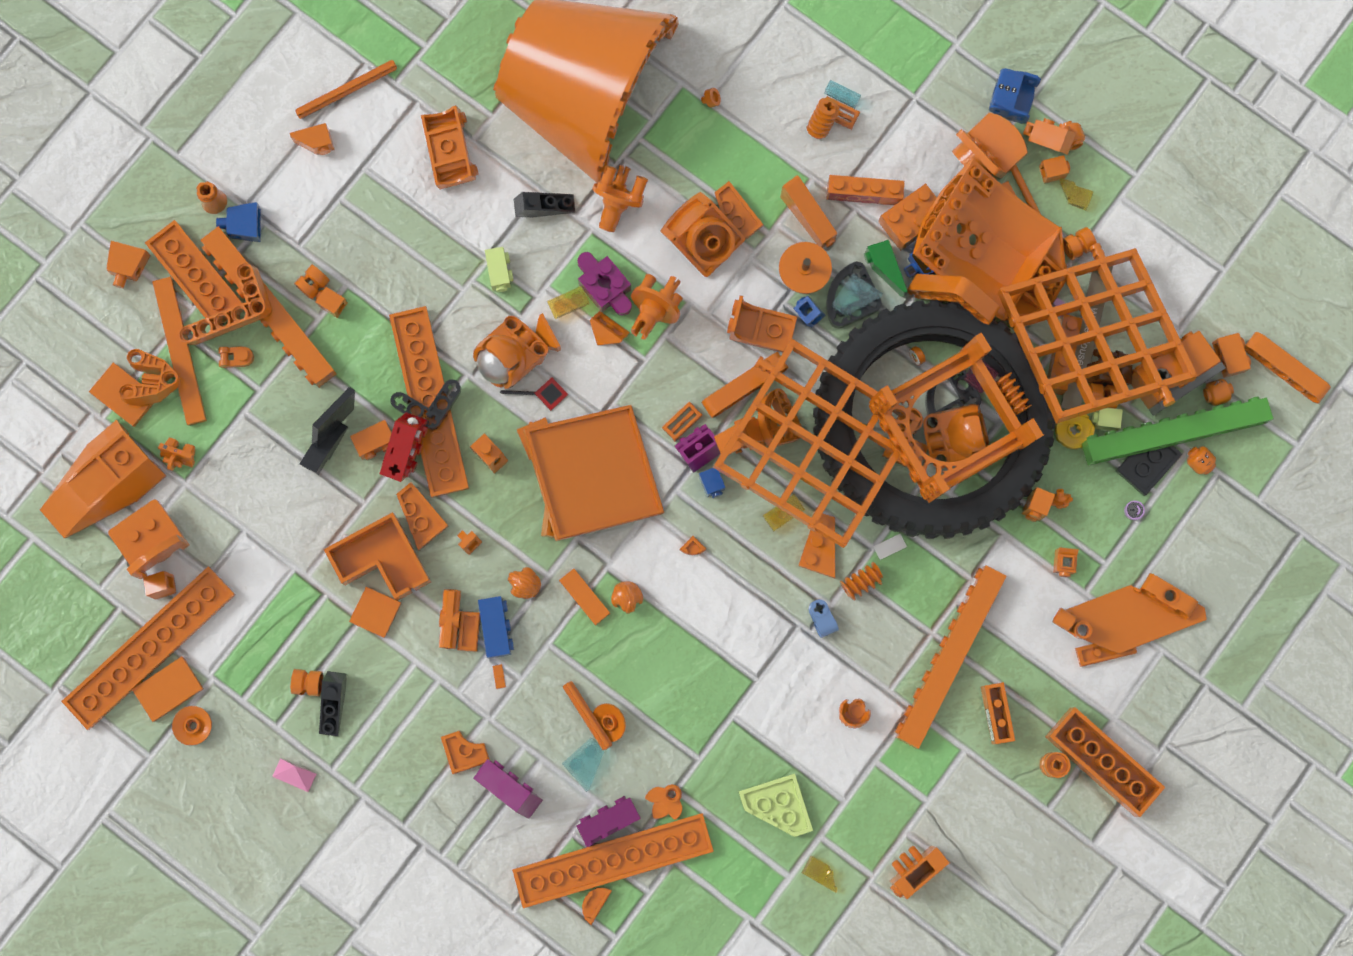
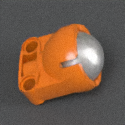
[473,316,548,389]

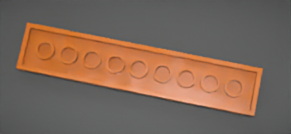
[389,306,469,498]
[61,566,236,730]
[512,813,714,908]

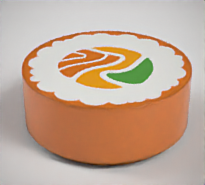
[909,346,926,366]

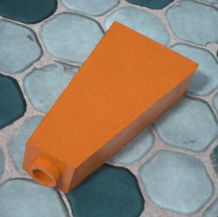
[780,175,837,248]

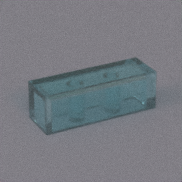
[824,80,861,109]

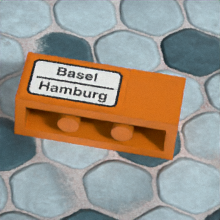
[981,682,1015,745]

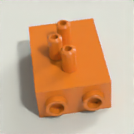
[889,846,949,899]

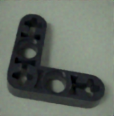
[390,379,461,430]

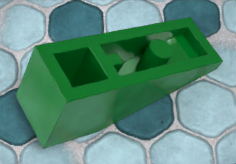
[864,239,908,297]

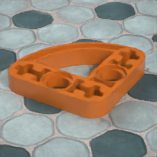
[758,388,802,447]

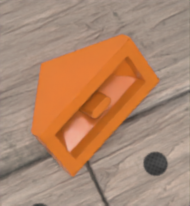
[590,311,630,345]
[535,313,561,352]

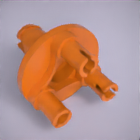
[592,165,648,232]
[631,274,683,340]

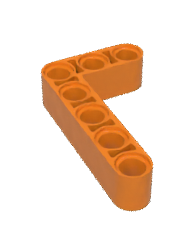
[179,263,272,345]
[907,274,1000,325]

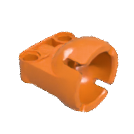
[923,404,989,469]

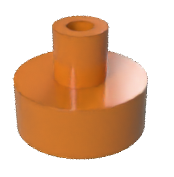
[701,88,721,108]

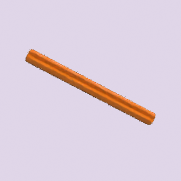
[295,60,397,119]

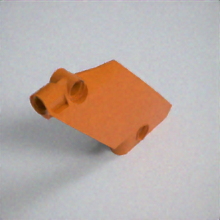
[1052,573,1207,654]

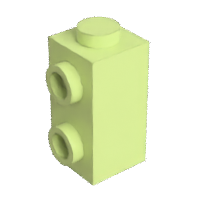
[485,247,514,292]

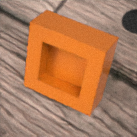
[457,530,482,555]

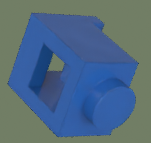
[793,296,826,328]

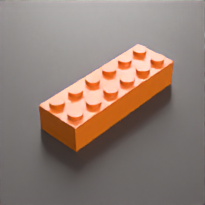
[1045,707,1165,817]

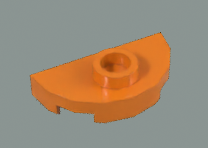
[582,888,612,925]

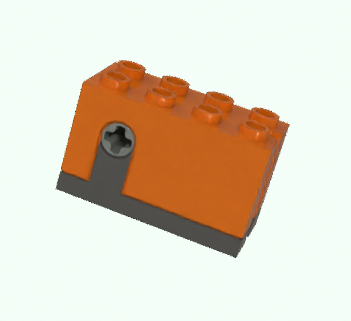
[1131,331,1226,416]

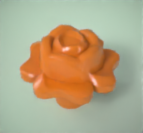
[1051,489,1073,509]

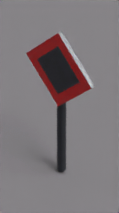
[500,377,568,411]

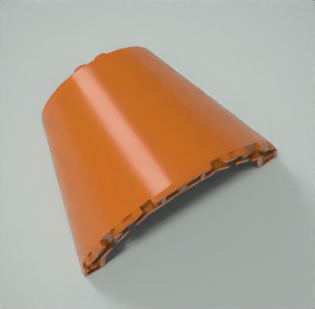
[493,0,679,183]

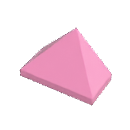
[272,758,317,792]

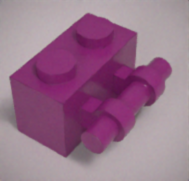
[674,424,721,473]

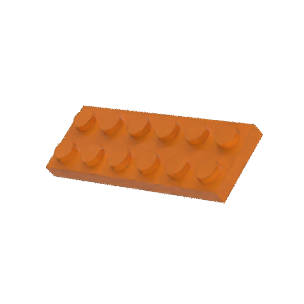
[145,220,242,323]

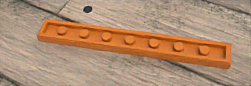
[152,276,207,426]

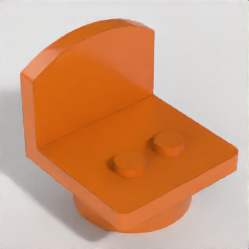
[952,113,1028,179]
[660,192,745,277]
[108,499,190,579]

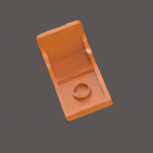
[727,295,797,353]

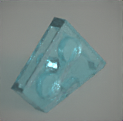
[831,274,883,316]
[562,737,604,792]

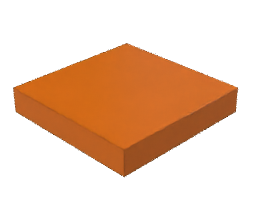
[349,587,402,638]

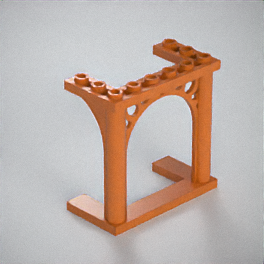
[869,333,1044,503]

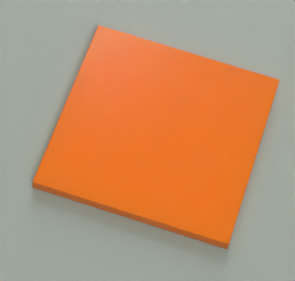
[523,405,664,541]

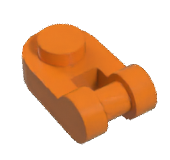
[218,347,254,368]

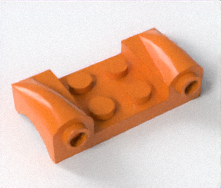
[421,105,479,190]

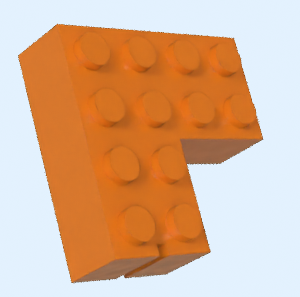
[323,512,431,601]

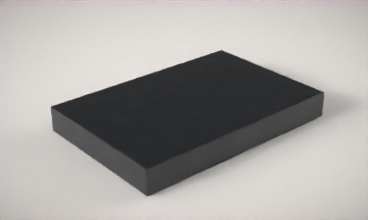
[312,387,355,448]
[1116,446,1183,496]

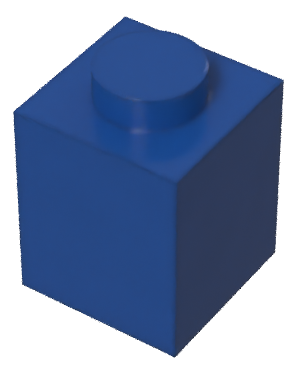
[699,468,726,498]

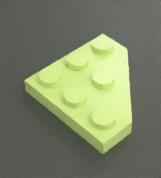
[738,774,813,837]

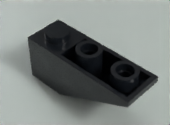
[513,192,576,218]
[319,671,347,736]

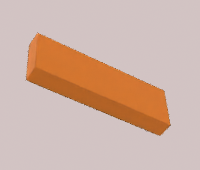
[559,568,610,626]
[1075,644,1137,667]

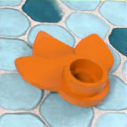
[645,784,682,820]

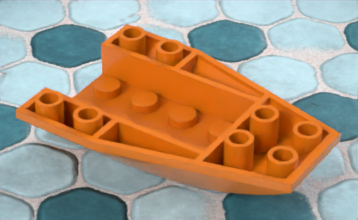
[40,419,166,539]

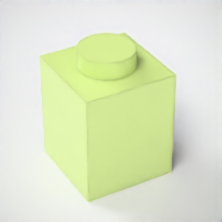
[1092,408,1123,432]

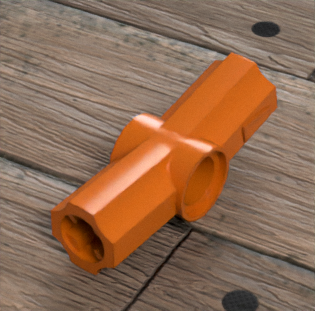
[439,589,461,649]

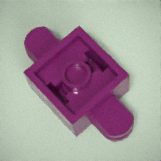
[577,252,632,316]

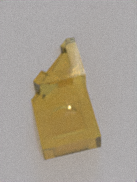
[1059,178,1093,210]
[801,856,837,893]

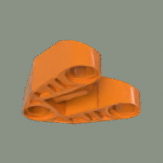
[119,349,180,406]

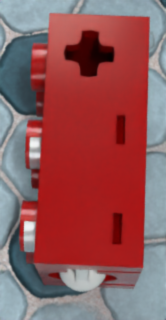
[379,412,428,482]

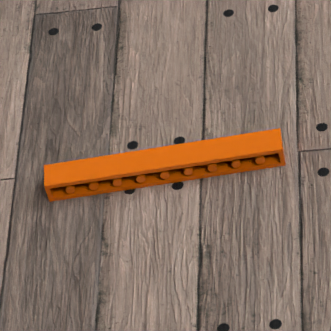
[201,226,337,388]
[895,565,1007,749]

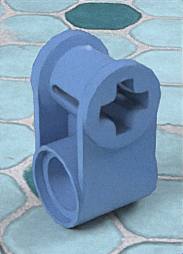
[808,599,839,638]

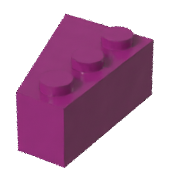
[473,759,543,819]
[576,796,641,847]

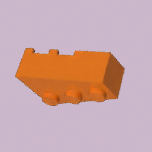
[714,417,778,456]

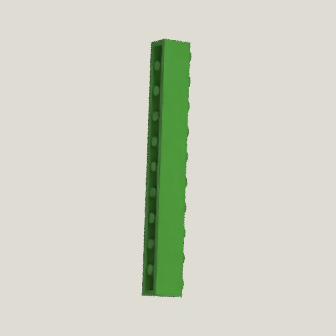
[1081,396,1274,466]

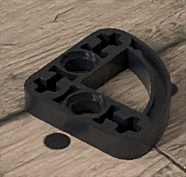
[826,261,882,329]
[925,370,981,427]

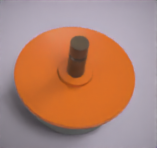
[779,242,832,294]

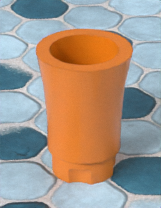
[196,181,227,214]

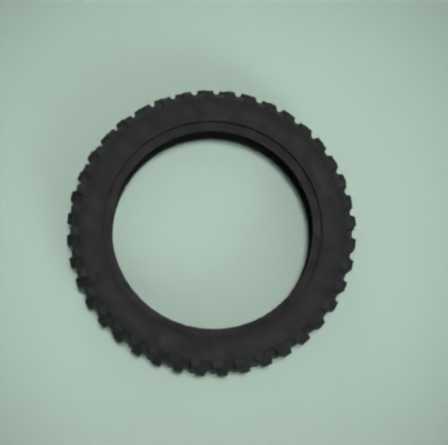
[813,300,1055,539]

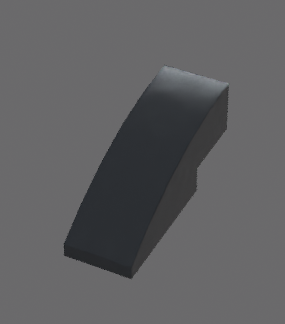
[300,423,348,476]

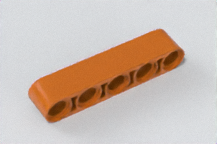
[1244,332,1331,403]
[701,352,789,418]

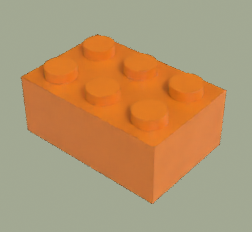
[878,183,937,251]

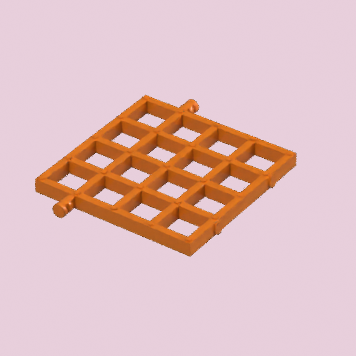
[998,243,1198,424]
[713,339,921,548]

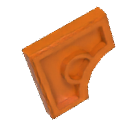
[441,731,490,774]

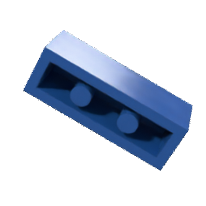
[478,596,514,659]

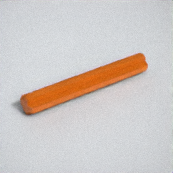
[563,681,612,750]

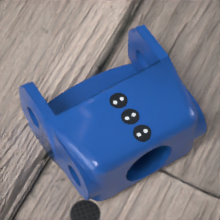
[989,68,1041,124]

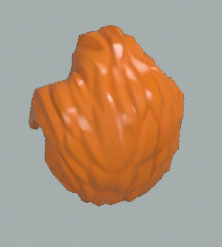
[508,567,541,599]
[611,581,643,614]
[839,698,871,729]

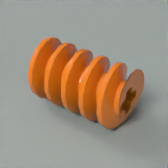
[806,98,840,139]
[996,372,1032,415]
[840,562,883,601]

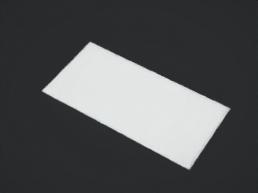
[873,534,907,560]

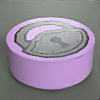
[1124,501,1145,520]

